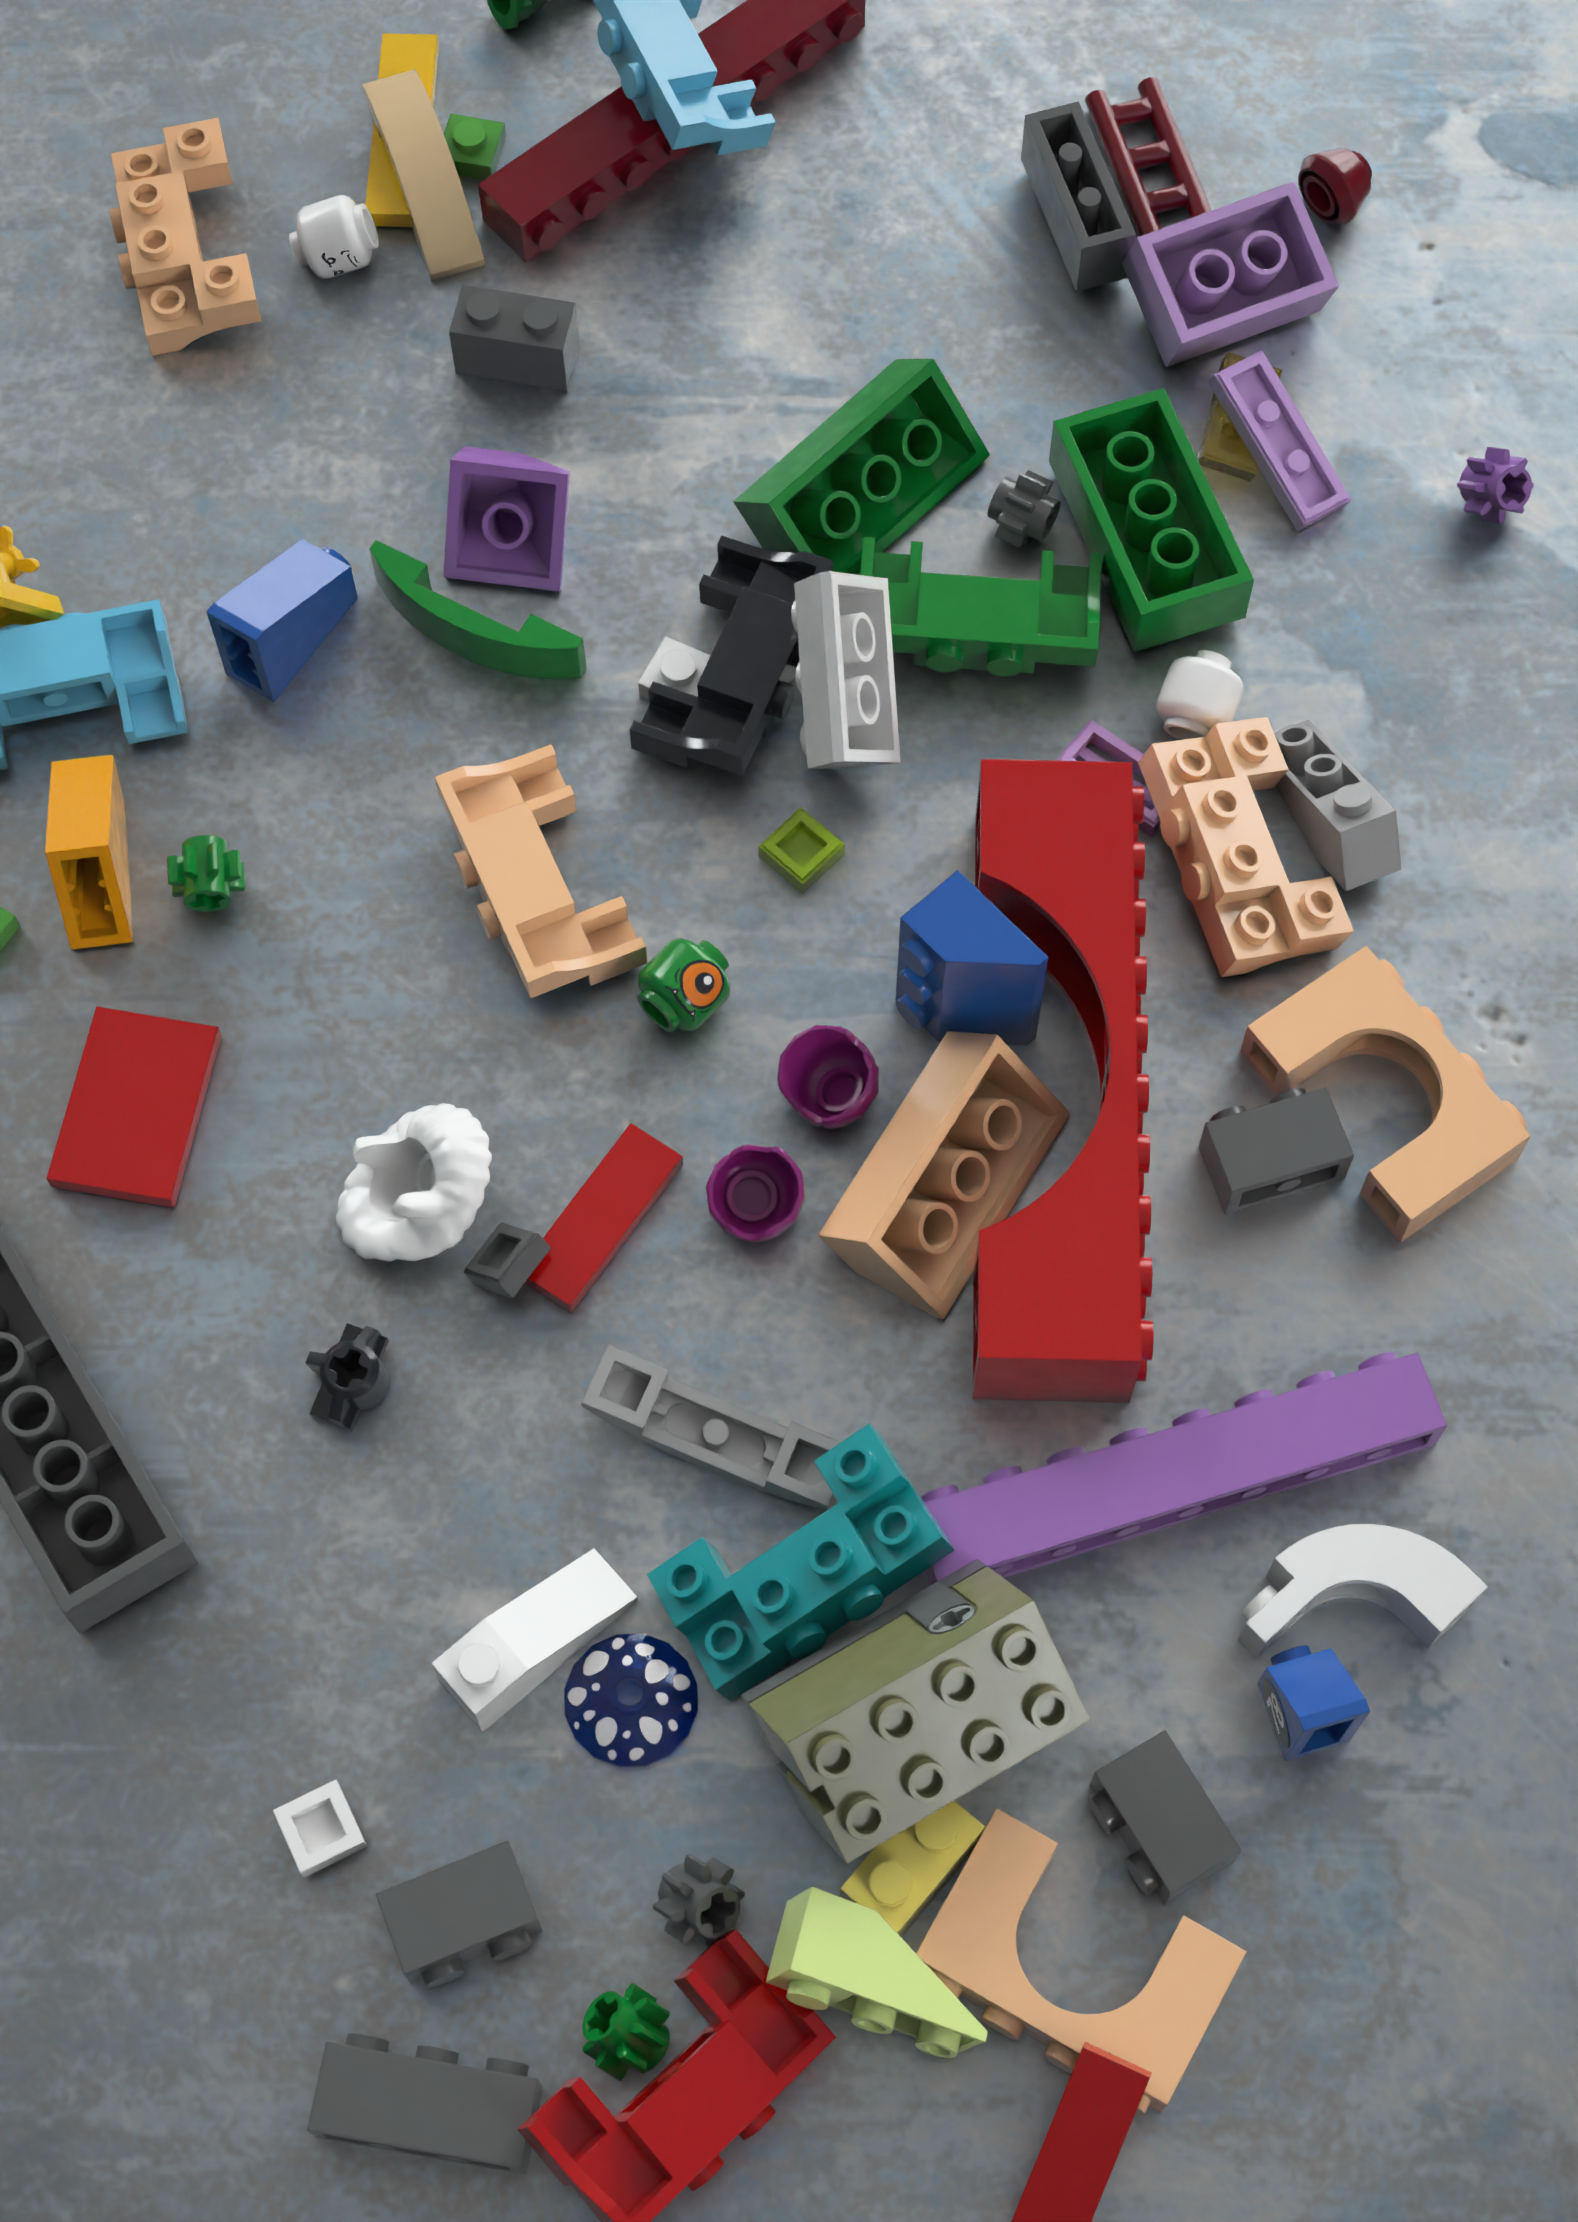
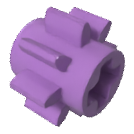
[1457,447,1534,524]

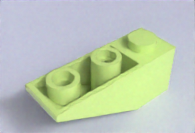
[766,1887,988,2058]

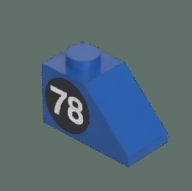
[1258,1645,1370,1761]

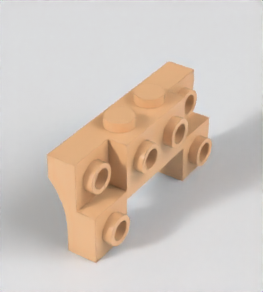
[109,118,262,356]
[1138,717,1354,977]
[435,744,648,999]

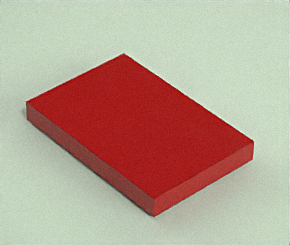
[46,1006,222,1208]

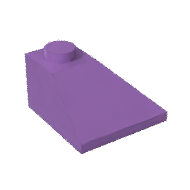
[443,446,570,592]

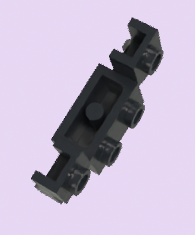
[629,535,833,776]

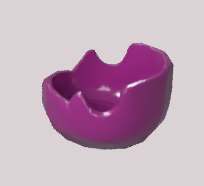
[777,1025,879,1129]
[706,1144,805,1242]

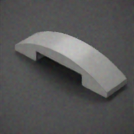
[581,1344,841,1510]

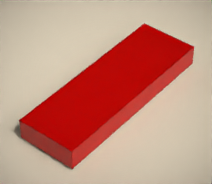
[525,1123,683,1313]
[1011,2042,1152,2222]

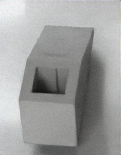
[1274,720,1401,891]

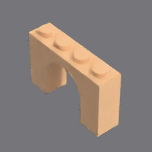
[1240,945,1531,1243]
[916,1808,1247,2115]

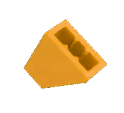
[45,755,133,950]

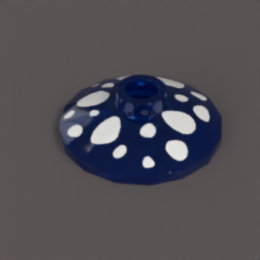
[564,1633,698,1768]

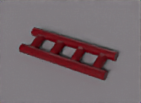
[1085,77,1212,236]

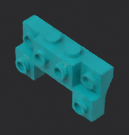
[647,1423,955,1702]

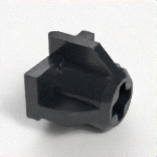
[305,1323,390,1431]

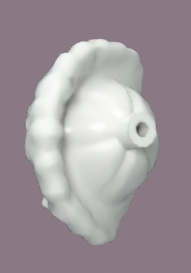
[335,1103,492,1262]

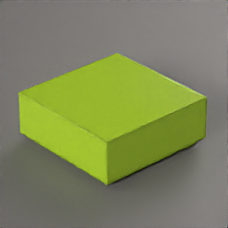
[758,807,845,894]

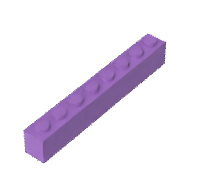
[921,1352,1447,1586]

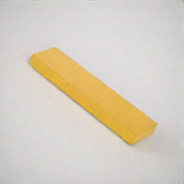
[365,33,439,227]

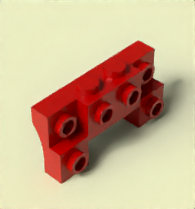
[517,1929,836,2222]

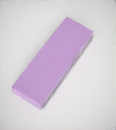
[1208,350,1352,532]

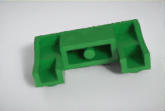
[860,537,1102,677]

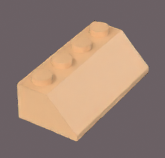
[818,1031,1070,1319]

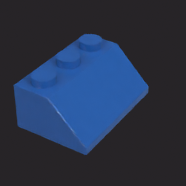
[895,870,1048,1046]

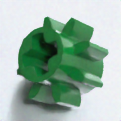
[167,835,245,912]
[582,1983,670,2081]

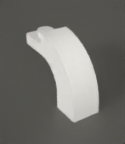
[1238,1524,1488,1659]

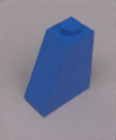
[206,539,358,702]

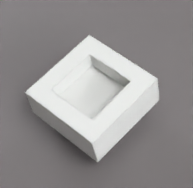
[638,636,711,699]
[273,1779,368,1878]

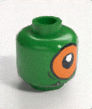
[637,938,731,1032]

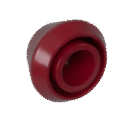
[1298,148,1372,224]

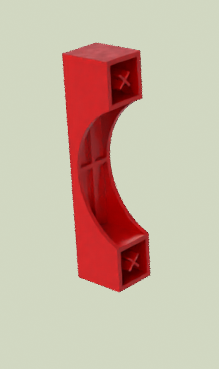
[972,759,1154,1403]

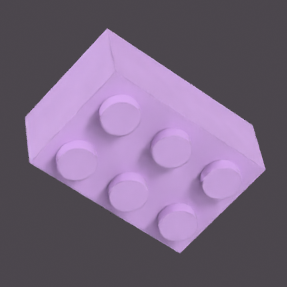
[1122,181,1339,367]

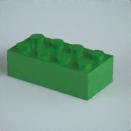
[1049,388,1254,652]

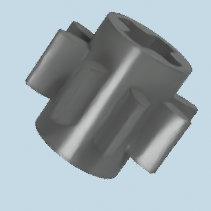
[987,470,1061,548]
[653,1854,745,1947]

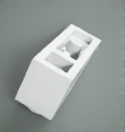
[431,1548,638,1733]

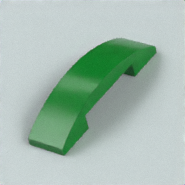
[369,540,587,679]

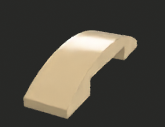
[362,69,485,281]

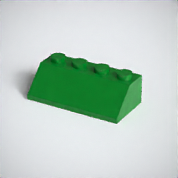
[733,359,990,574]

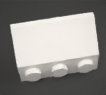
[791,571,901,769]

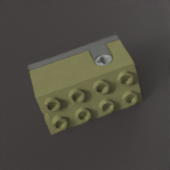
[741,1559,1091,1864]

